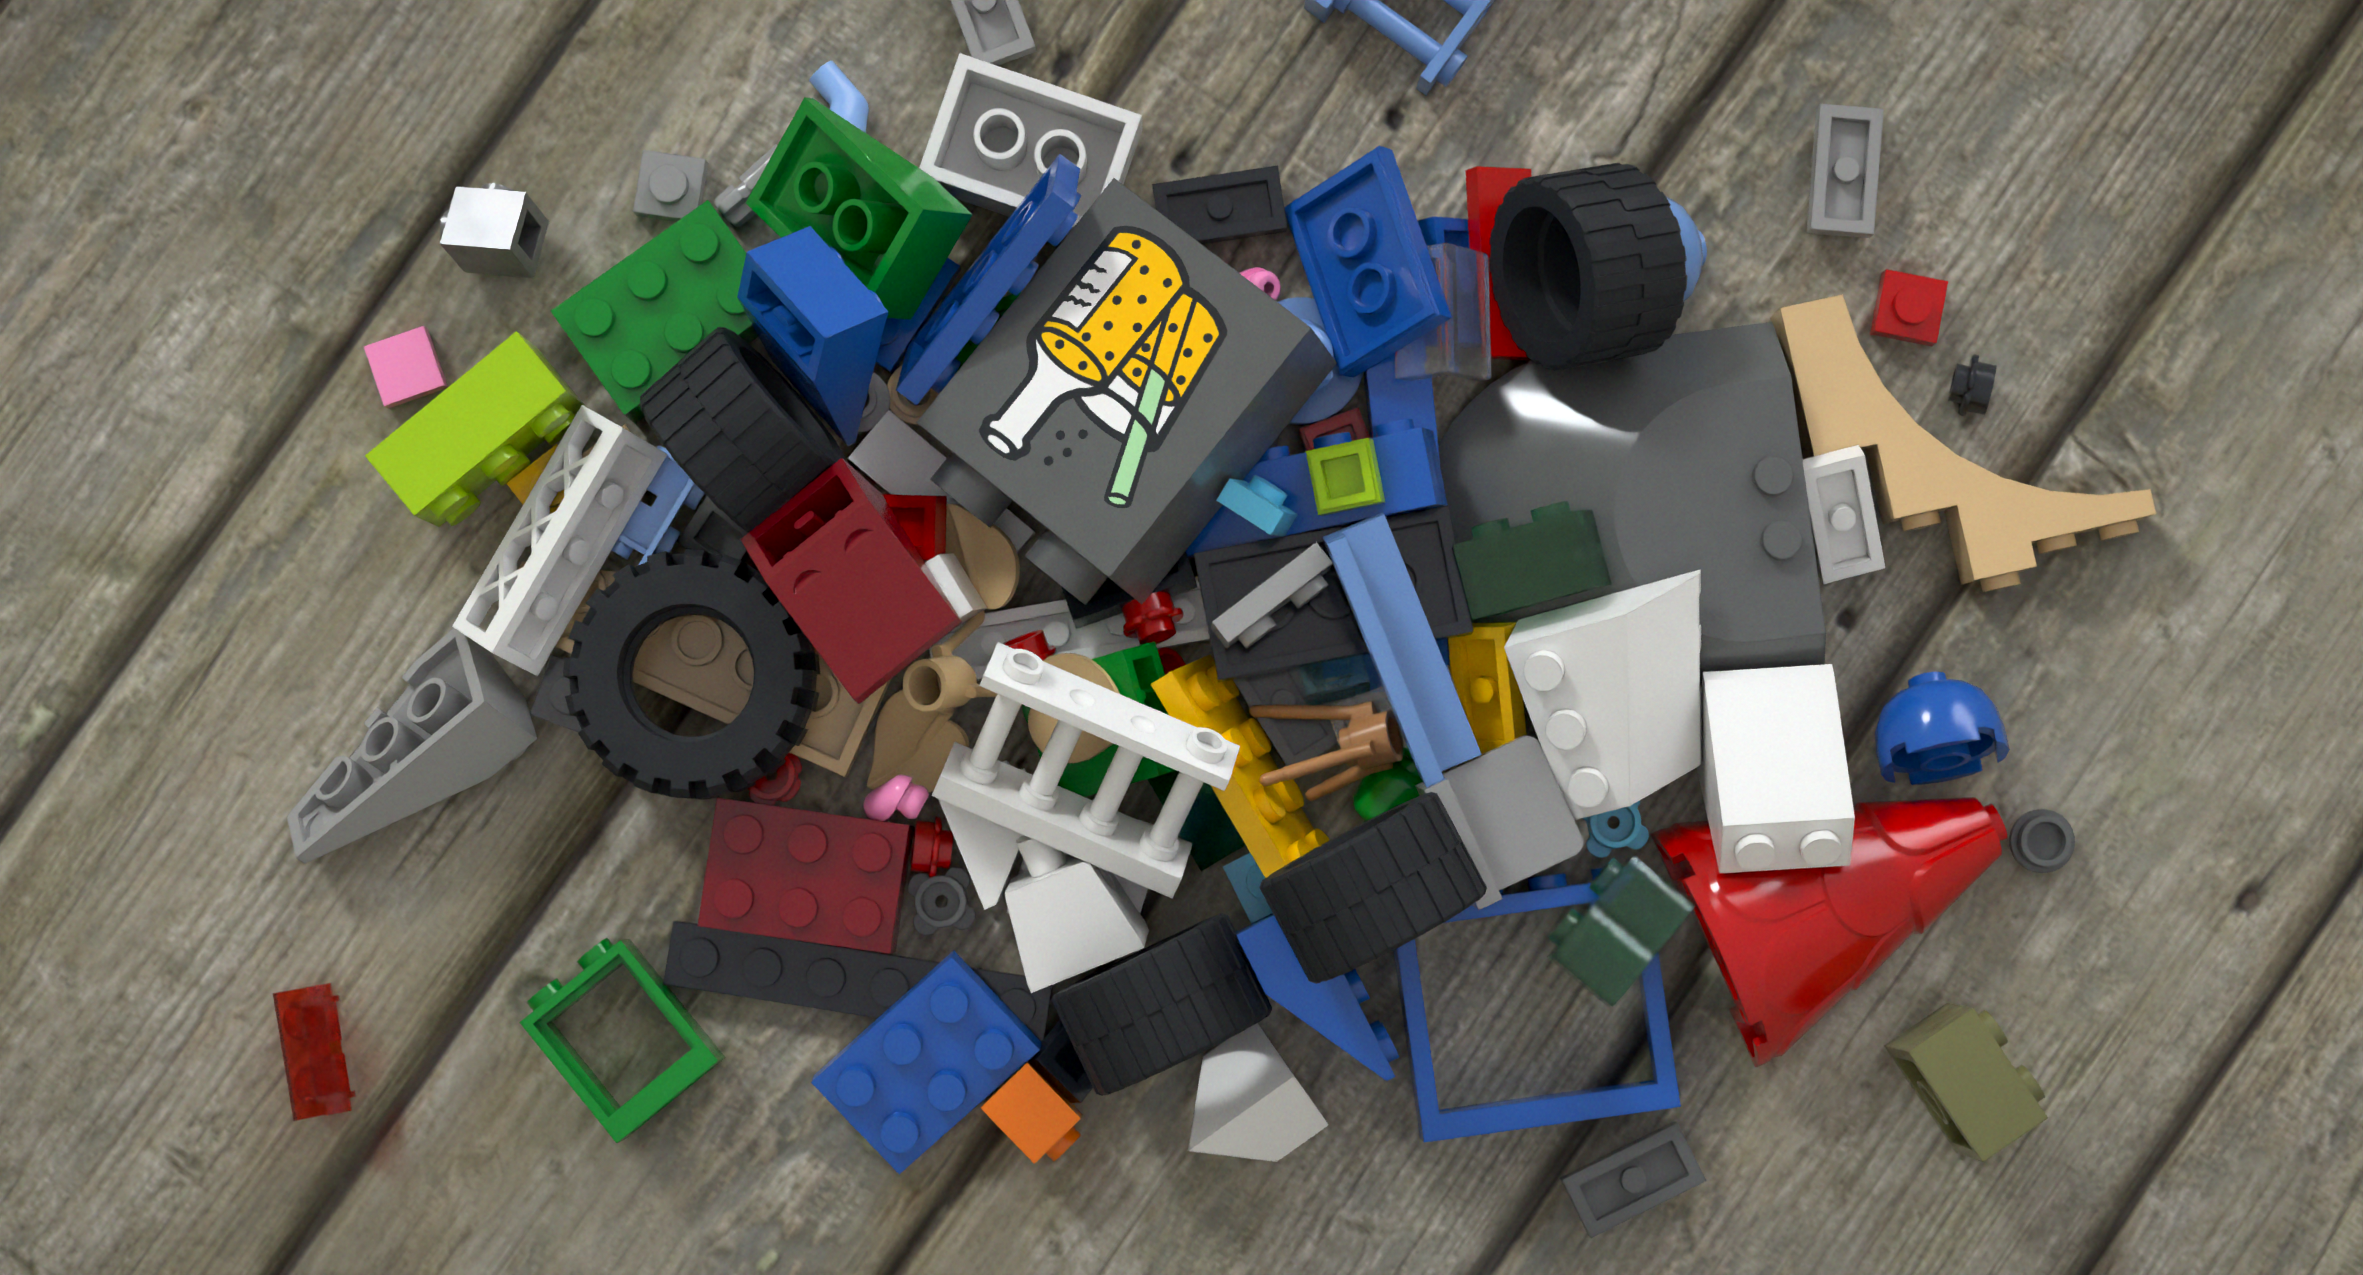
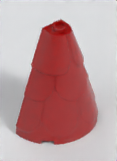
[1651,797,2008,1067]

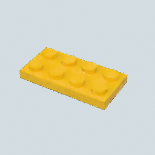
[1151,654,1330,878]

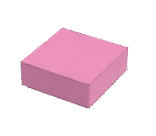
[364,326,448,409]

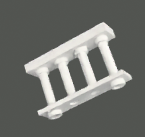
[932,642,1240,898]

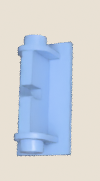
[611,445,705,565]

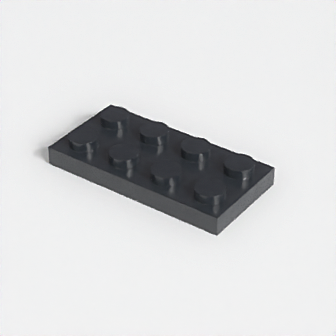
[1193,505,1474,683]

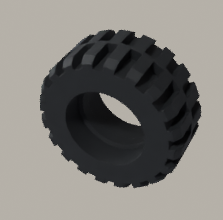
[563,549,820,800]

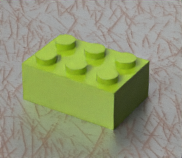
[365,331,586,527]

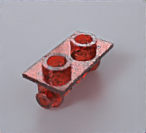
[273,983,356,1121]

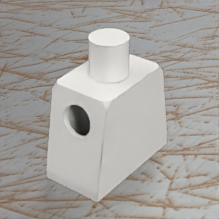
[1005,835,1149,993]

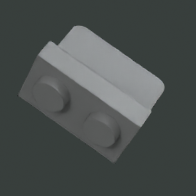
[1415,735,1583,910]

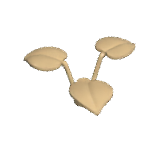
[867,504,1120,793]

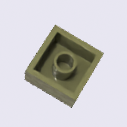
[1884,1003,2048,1162]

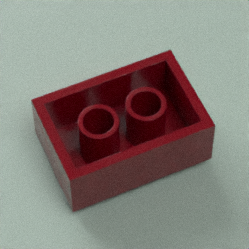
[698,798,914,954]

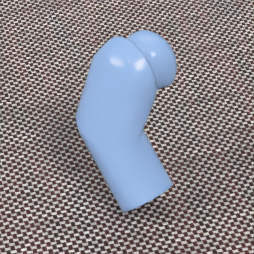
[809,61,869,133]

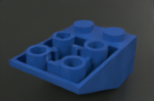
[737,226,888,446]
[1236,913,1399,1081]

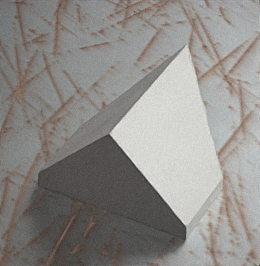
[1188,1023,1329,1162]

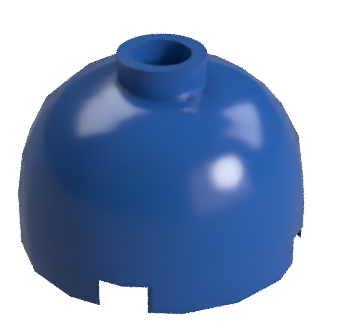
[1875,672,2010,785]

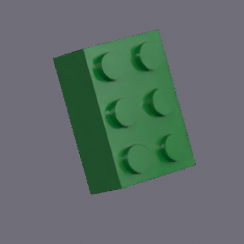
[551,200,759,424]

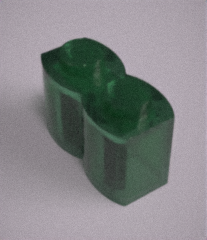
[1547,855,1695,1007]

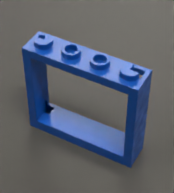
[1393,864,1681,1143]

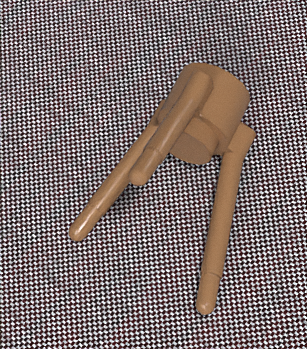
[1249,701,1403,801]

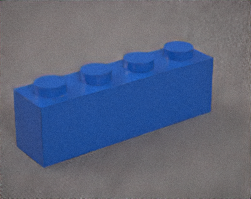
[1186,419,1448,557]

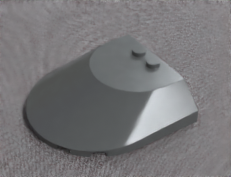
[1438,322,1826,708]

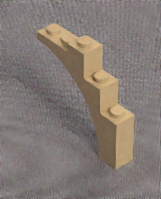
[1770,294,2156,592]

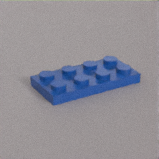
[896,154,1081,405]

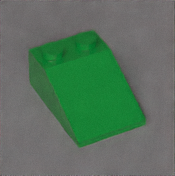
[746,97,973,320]

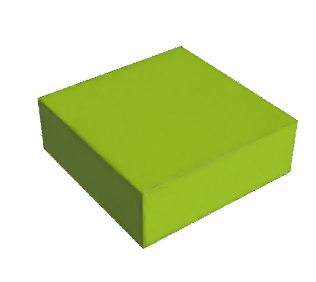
[1306,438,1386,516]

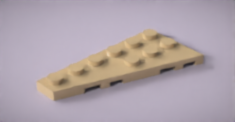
[519,561,892,778]

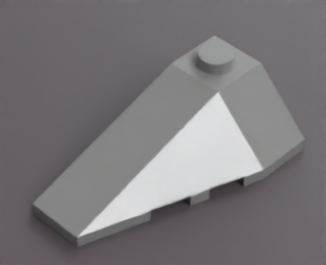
[287,628,537,864]

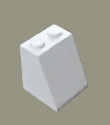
[1697,664,1855,873]

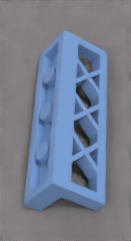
[1322,512,1482,787]

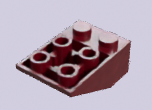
[740,458,962,704]

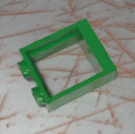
[519,938,726,1143]

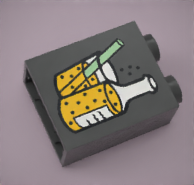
[916,178,1337,605]

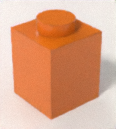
[981,1061,1083,1164]

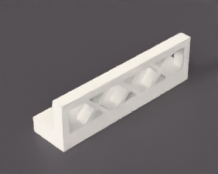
[452,405,667,676]

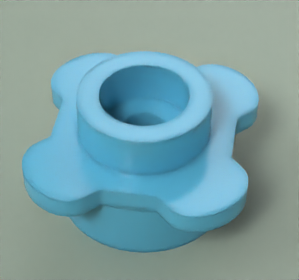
[1582,801,1649,858]

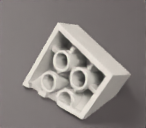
[1504,569,1702,820]

